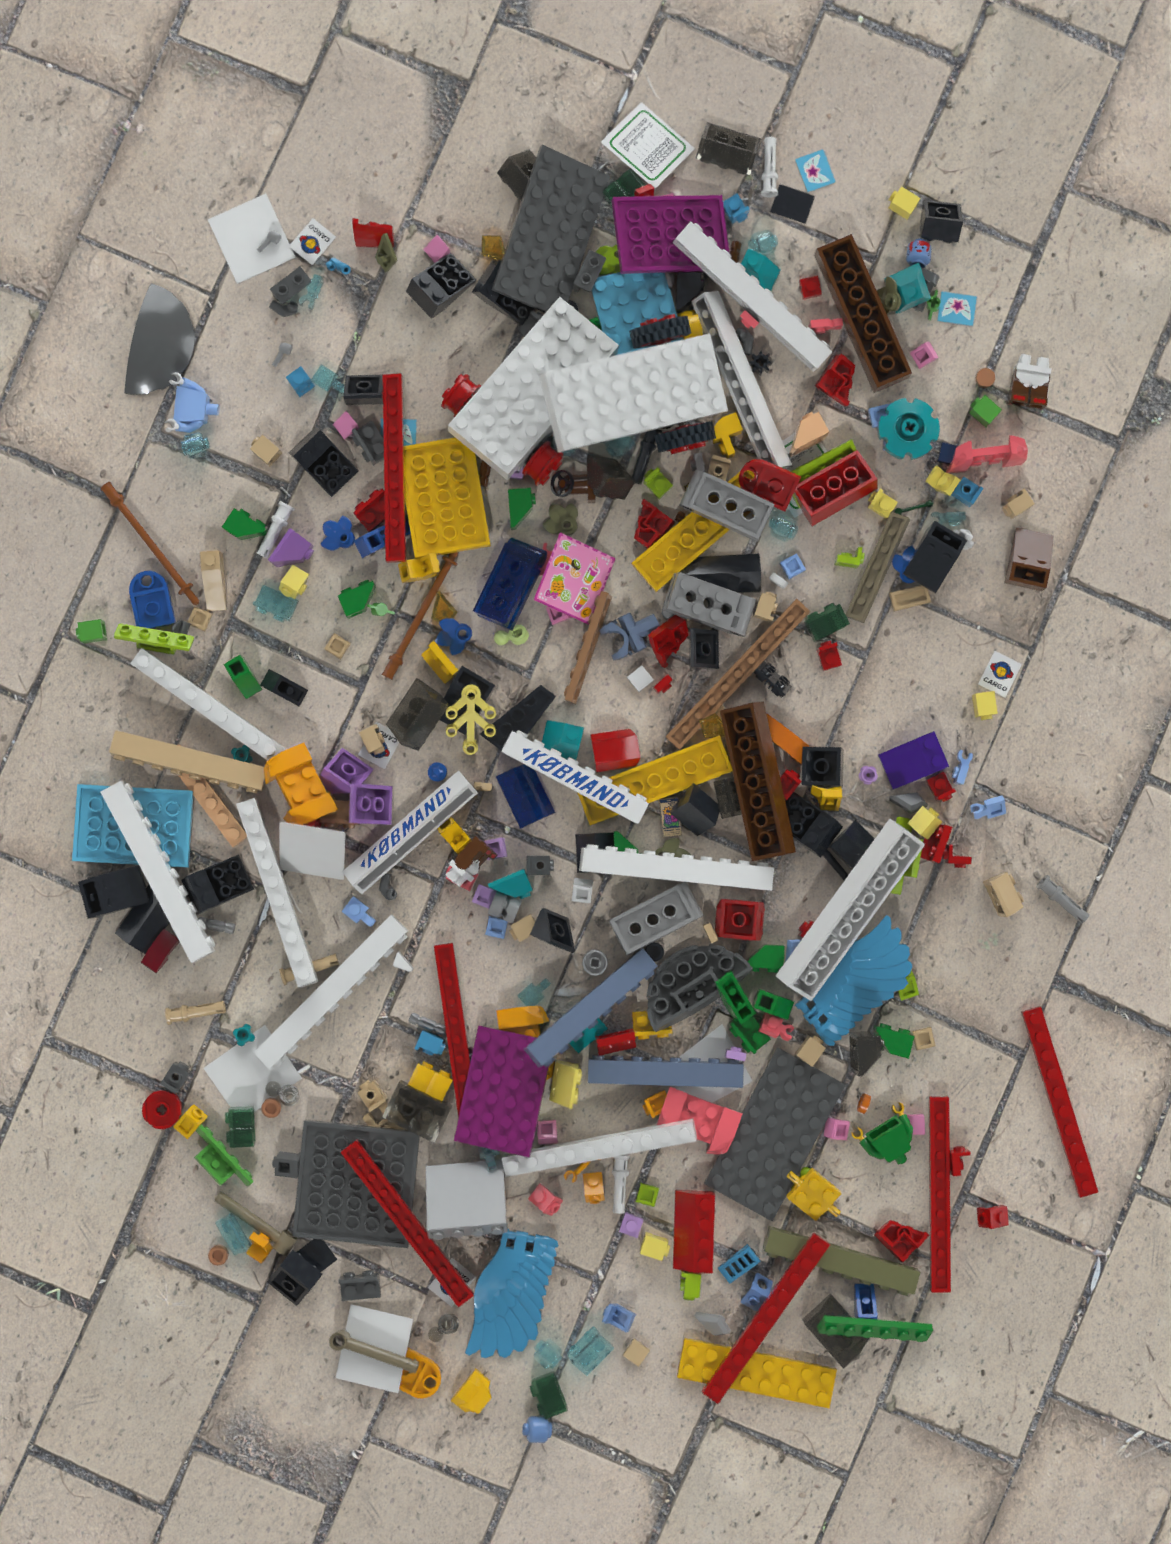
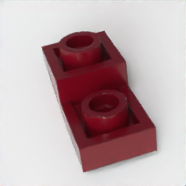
[141,929,180,974]

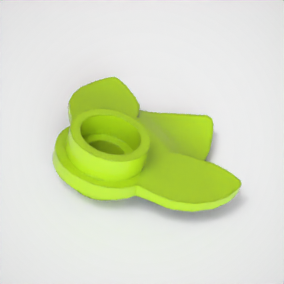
[596,245,620,275]

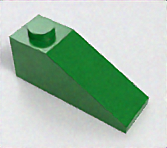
[715,971,756,1024]

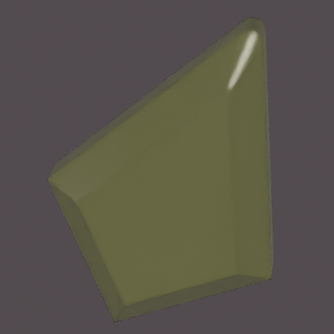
[375,233,398,273]

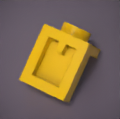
[173,1104,208,1140]

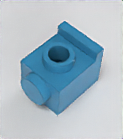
[286,366,315,397]
[951,477,984,507]
[414,1029,446,1056]

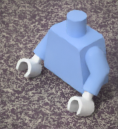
[165,372,220,433]

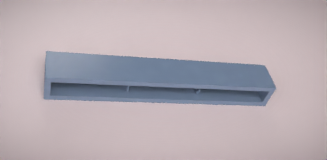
[524,948,657,1068]
[588,1055,744,1088]

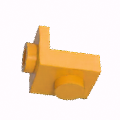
[642,1089,667,1119]
[583,1172,605,1204]
[246,1232,273,1264]

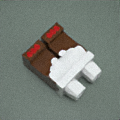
[1007,354,1052,409]
[445,836,498,887]

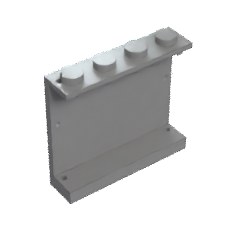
[426,1159,508,1240]

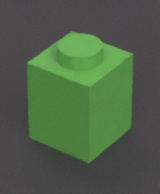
[969,395,1002,428]
[76,619,107,643]

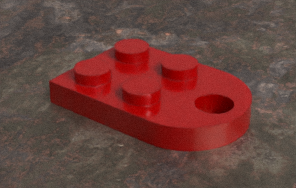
[739,459,801,512]

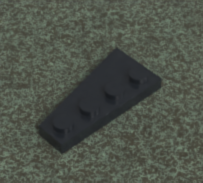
[479,685,556,756]

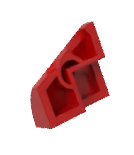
[352,218,394,247]
[815,353,855,407]
[634,499,675,549]
[648,615,689,668]
[874,1220,930,1263]

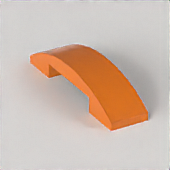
[766,713,810,766]

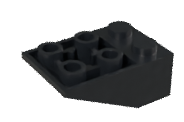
[406,253,476,319]
[472,260,534,325]
[289,427,359,497]
[903,521,967,593]
[434,666,496,736]
[785,792,843,858]
[181,855,254,915]
[78,865,150,919]

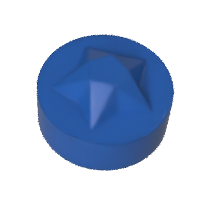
[428,762,447,782]

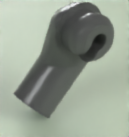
[269,300,298,317]
[736,327,754,355]
[379,873,397,900]

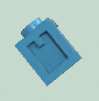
[723,193,750,224]

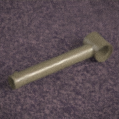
[214,1191,298,1256]
[329,1330,419,1373]

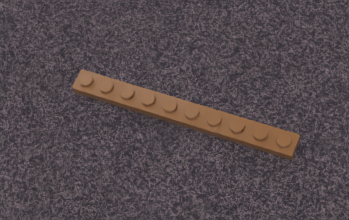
[665,599,811,750]

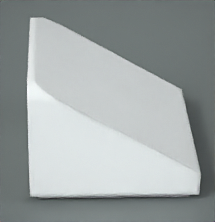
[572,878,593,903]
[393,951,413,972]

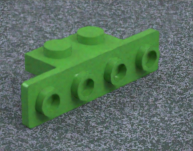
[194,1125,254,1187]

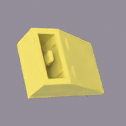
[549,1060,582,1109]

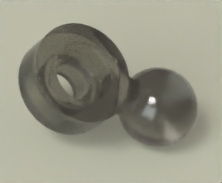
[265,1081,300,1106]
[428,1314,459,1342]

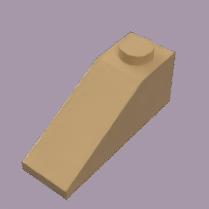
[200,550,227,612]

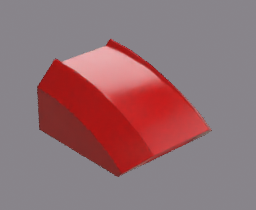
[590,729,641,773]
[715,899,765,941]

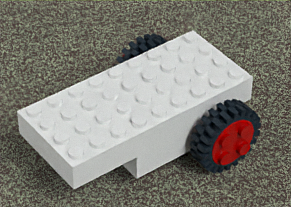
[539,314,728,455]

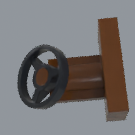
[551,462,596,504]

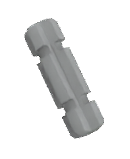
[198,917,235,934]
[409,1013,446,1035]

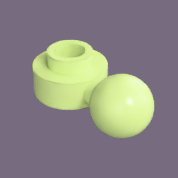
[494,625,529,645]

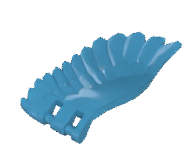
[795,915,912,1046]
[465,1229,559,1358]

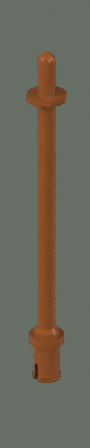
[101,482,199,605]
[382,552,459,680]

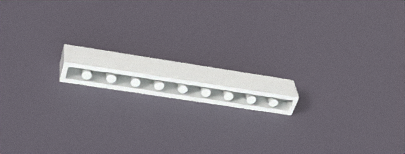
[673,221,832,372]
[691,291,792,469]
[130,648,286,760]
[101,781,215,963]
[236,798,319,988]
[579,844,774,891]
[254,915,408,1070]
[502,1118,697,1177]

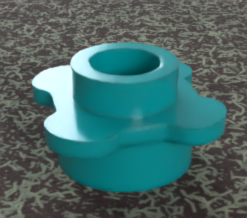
[231,745,253,763]
[233,1024,255,1046]

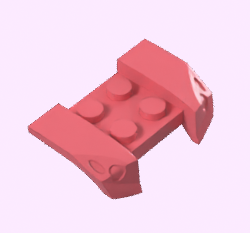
[946,435,1028,474]
[657,1087,742,1155]

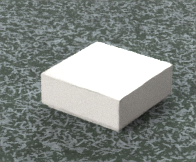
[627,665,654,692]

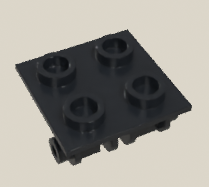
[754,661,792,698]

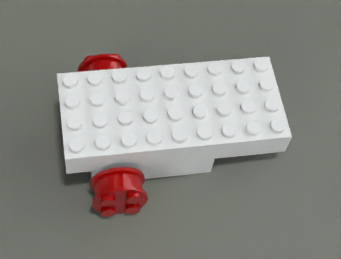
[441,297,619,486]

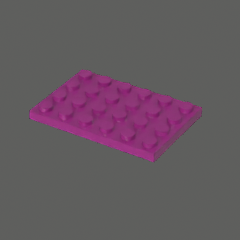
[611,195,730,274]
[454,1025,549,1157]

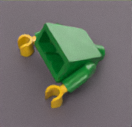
[851,1102,913,1165]

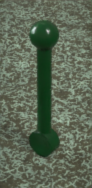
[894,500,933,515]

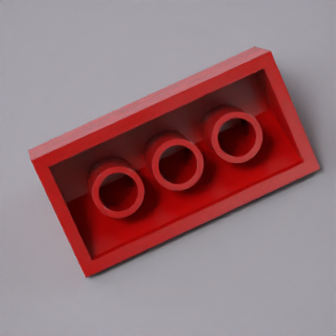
[794,450,878,526]
[673,1190,715,1274]

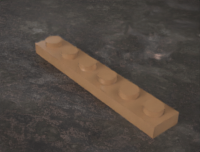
[564,591,612,705]

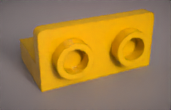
[421,641,458,684]
[632,1011,673,1039]

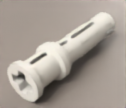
[761,137,778,197]
[257,501,295,559]
[612,1154,630,1214]

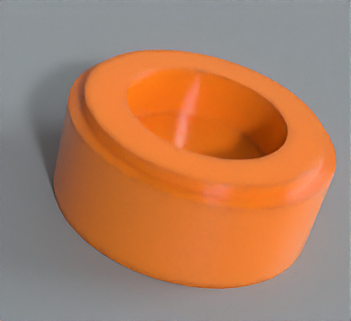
[857,1093,871,1114]

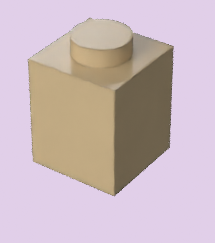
[250,434,282,467]
[509,914,535,942]
[795,1035,826,1067]

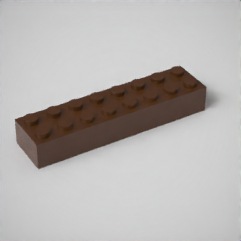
[814,234,912,393]
[720,701,796,861]

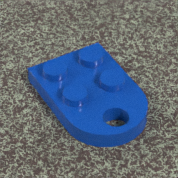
[129,571,176,629]

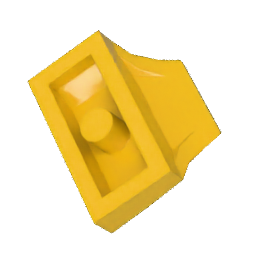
[811,785,842,811]
[451,1368,492,1414]

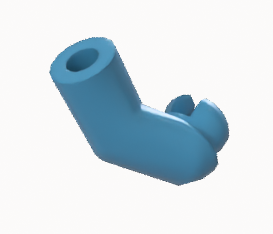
[326,258,351,274]

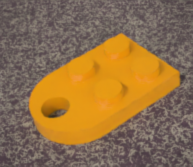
[399,1347,442,1399]

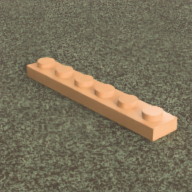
[178,745,247,848]

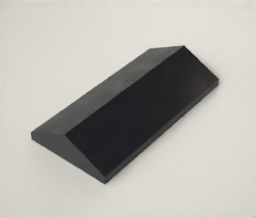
[684,554,761,596]
[115,883,188,954]

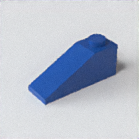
[354,514,411,558]

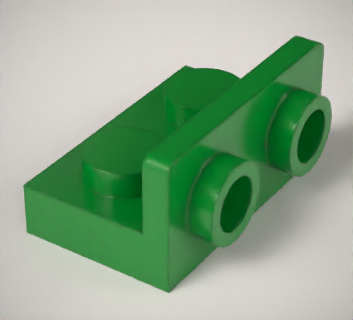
[729,1016,771,1054]

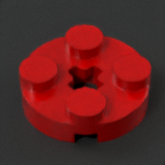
[142,1090,182,1129]

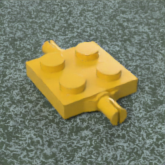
[786,1168,842,1221]

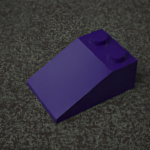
[878,731,950,790]

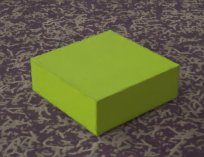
[636,1182,659,1207]

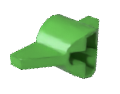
[926,290,941,320]
[367,602,395,616]

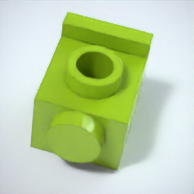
[680,1270,701,1301]

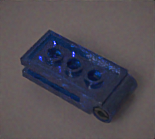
[473,537,547,631]

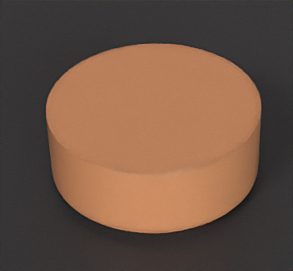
[975,368,996,388]
[261,1098,281,1118]
[208,1245,229,1266]

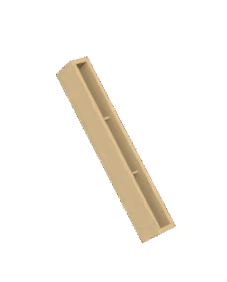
[109,730,265,794]

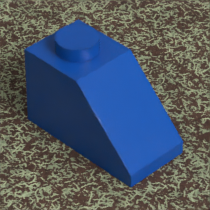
[854,1284,878,1320]

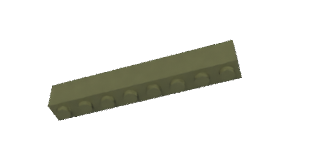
[763,1226,921,1296]

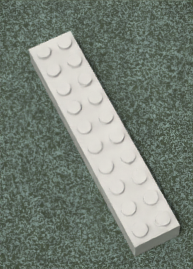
[776,819,925,1001]

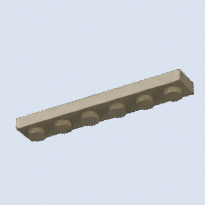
[845,512,910,623]

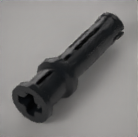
[630,429,662,485]

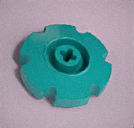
[877,398,940,460]

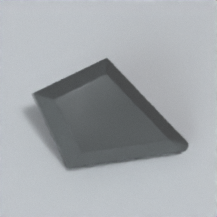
[889,792,928,814]

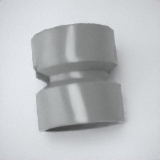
[488,891,522,924]
[583,950,608,976]

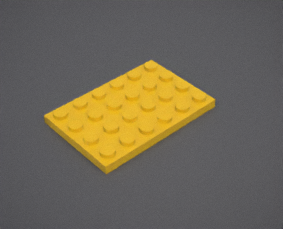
[404,437,491,559]

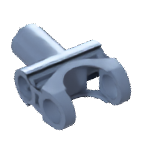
[599,613,660,660]

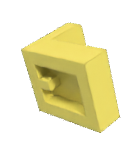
[926,466,961,496]
[868,489,898,519]

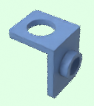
[741,1273,773,1311]

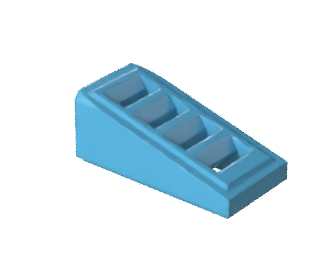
[718,1244,761,1284]

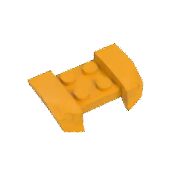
[264,743,338,825]
[496,1006,555,1080]

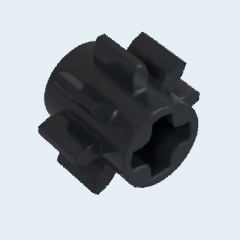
[749,351,773,376]

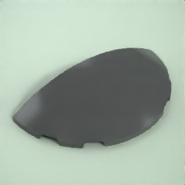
[124,283,195,395]
[647,944,753,1032]

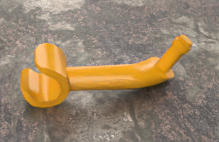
[564,1159,601,1183]

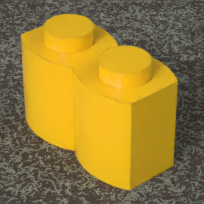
[408,1061,453,1101]

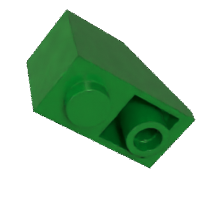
[222,508,268,540]
[338,580,376,619]
[223,655,263,699]
[746,944,785,973]
[752,988,794,1020]
[873,1023,915,1059]

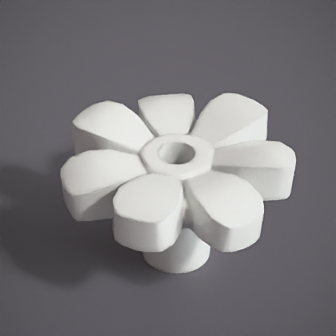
[953,529,974,550]

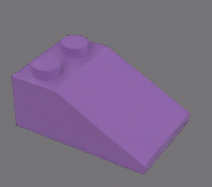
[349,783,393,825]

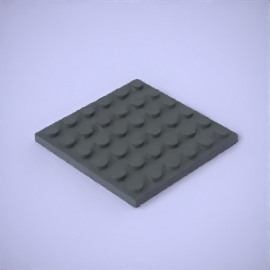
[292,1120,420,1248]

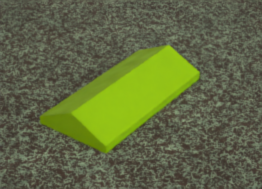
[790,439,856,508]

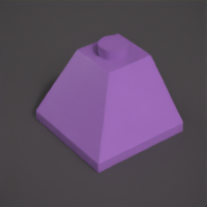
[268,528,314,567]
[319,748,374,794]

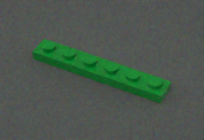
[817,1315,934,1342]

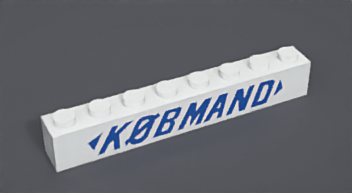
[501,730,649,824]
[342,770,478,894]

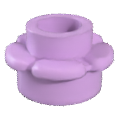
[859,766,878,785]

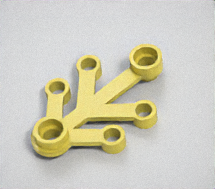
[445,685,496,755]

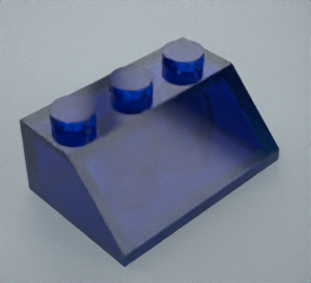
[496,764,555,829]

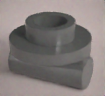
[172,620,191,635]

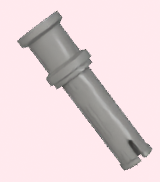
[1036,875,1089,924]

